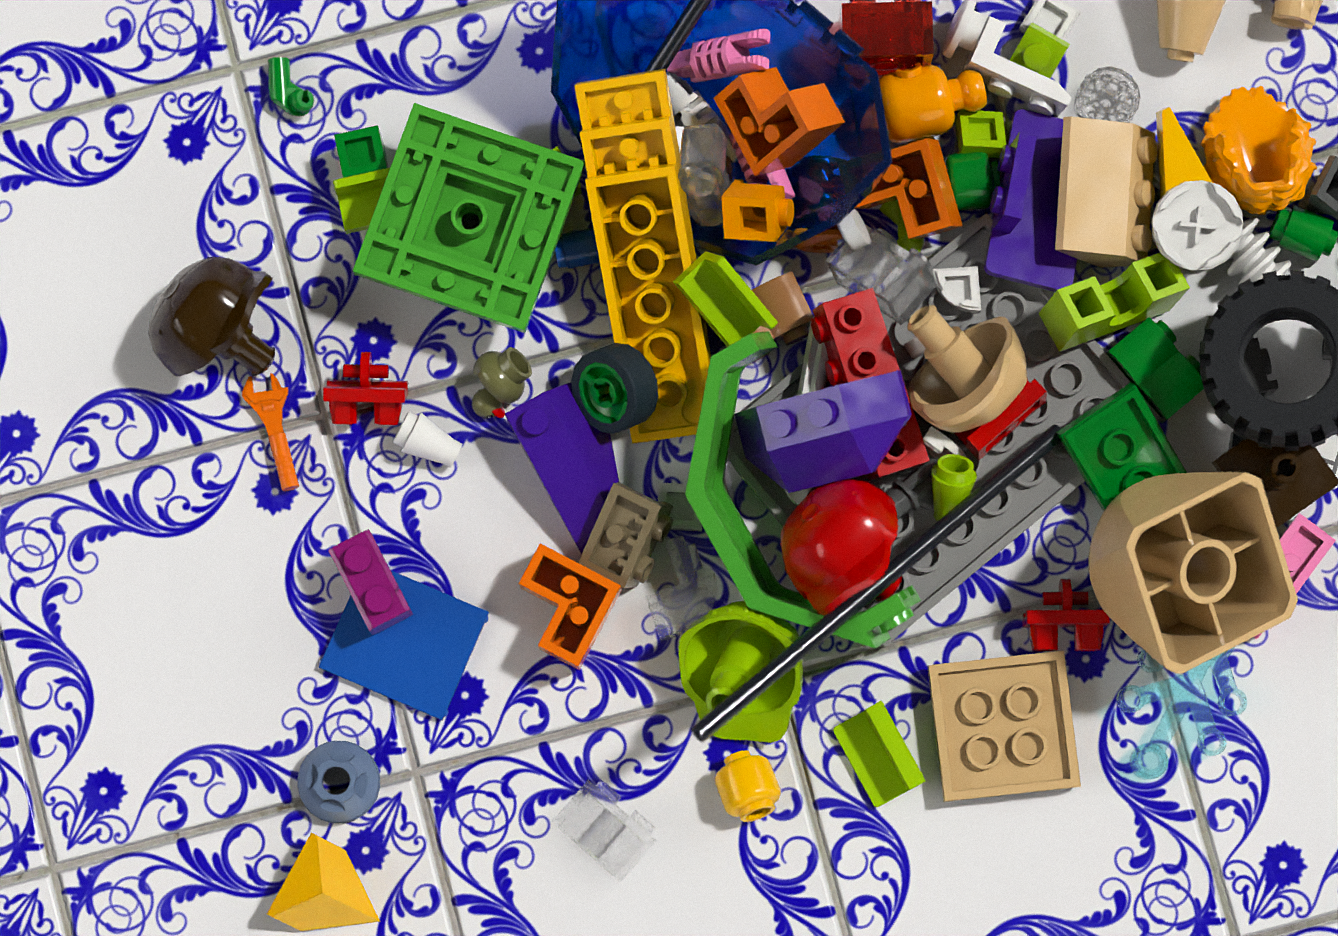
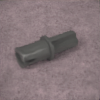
[886,458,938,519]

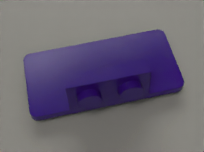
[984,109,1077,292]

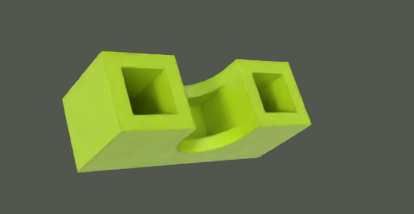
[1039,253,1190,352]

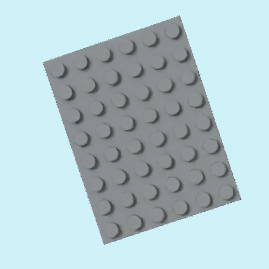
[727,213,1161,648]

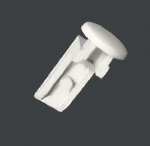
[942,0,1071,116]

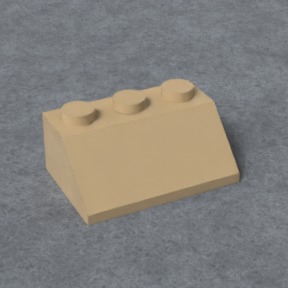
[1055,116,1158,268]

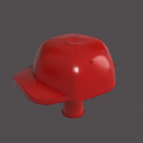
[781,480,902,615]

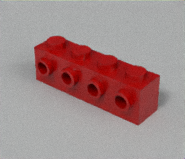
[811,288,930,482]

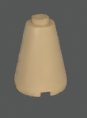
[1157,0,1226,62]

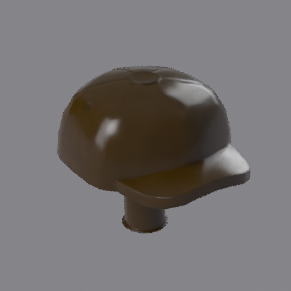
[148,257,275,376]

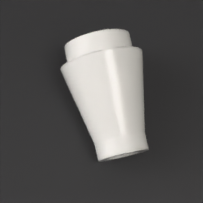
[392,411,463,468]

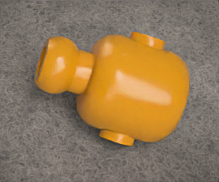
[874,63,987,144]

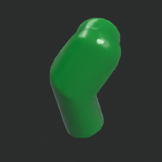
[268,57,314,116]

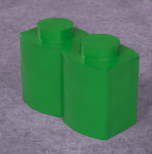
[1106,317,1204,423]

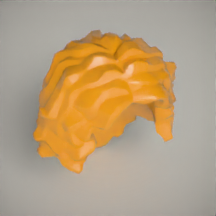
[1200,86,1317,215]

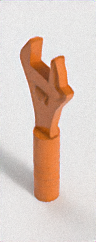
[242,373,299,491]

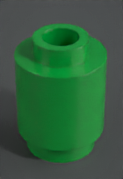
[1269,205,1338,262]

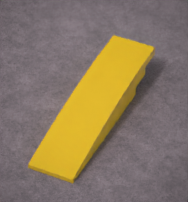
[574,69,711,444]

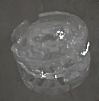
[1074,66,1141,123]

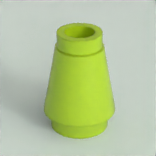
[931,454,977,521]

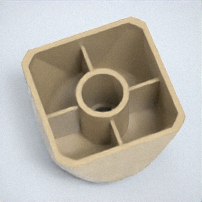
[1088,472,1298,674]

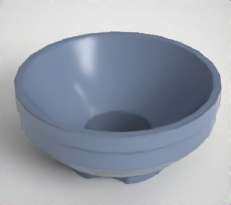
[297,741,381,823]

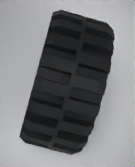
[1199,270,1338,451]

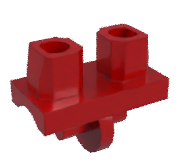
[323,352,408,425]
[1022,579,1110,652]

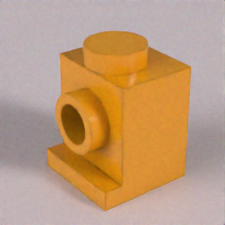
[721,179,794,242]

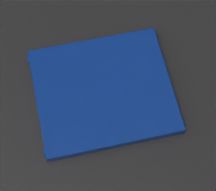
[319,570,489,721]

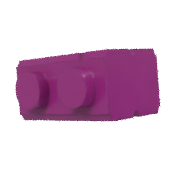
[328,529,413,635]

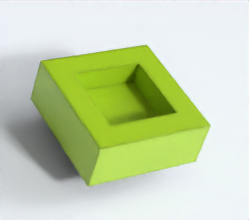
[1010,22,1070,79]
[955,110,1006,158]

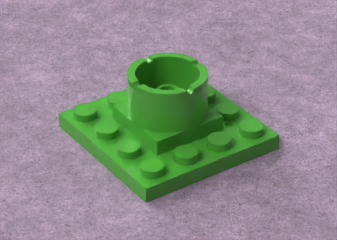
[353,103,585,333]

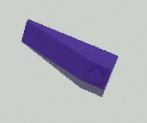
[505,382,619,555]

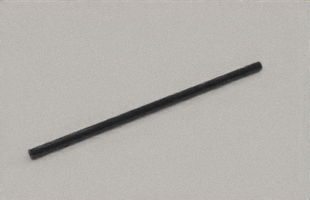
[691,424,1061,743]

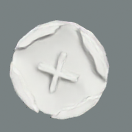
[1151,180,1243,270]

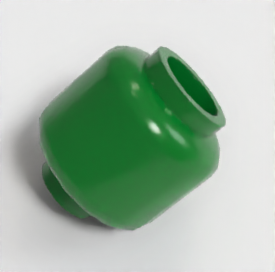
[944,152,1000,211]

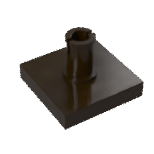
[1211,438,1338,529]

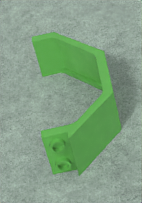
[685,331,921,649]

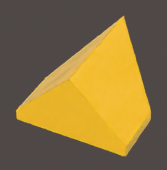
[267,832,380,931]

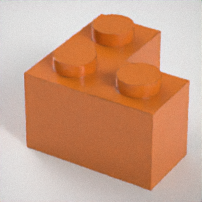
[714,67,845,176]
[842,138,963,239]
[518,543,622,670]

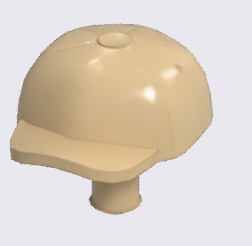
[907,305,1027,433]

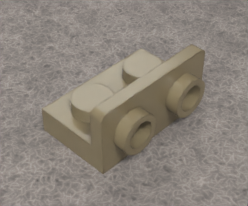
[578,483,673,589]

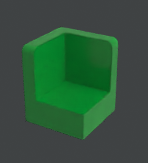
[334,125,389,178]

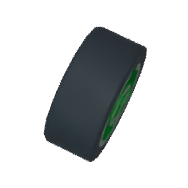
[571,343,658,434]

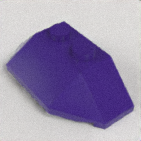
[734,370,912,493]

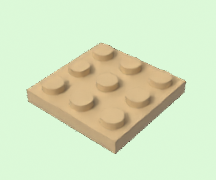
[927,650,1081,802]

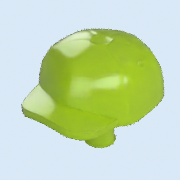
[678,601,803,743]

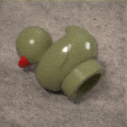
[472,347,532,419]

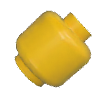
[715,750,781,822]

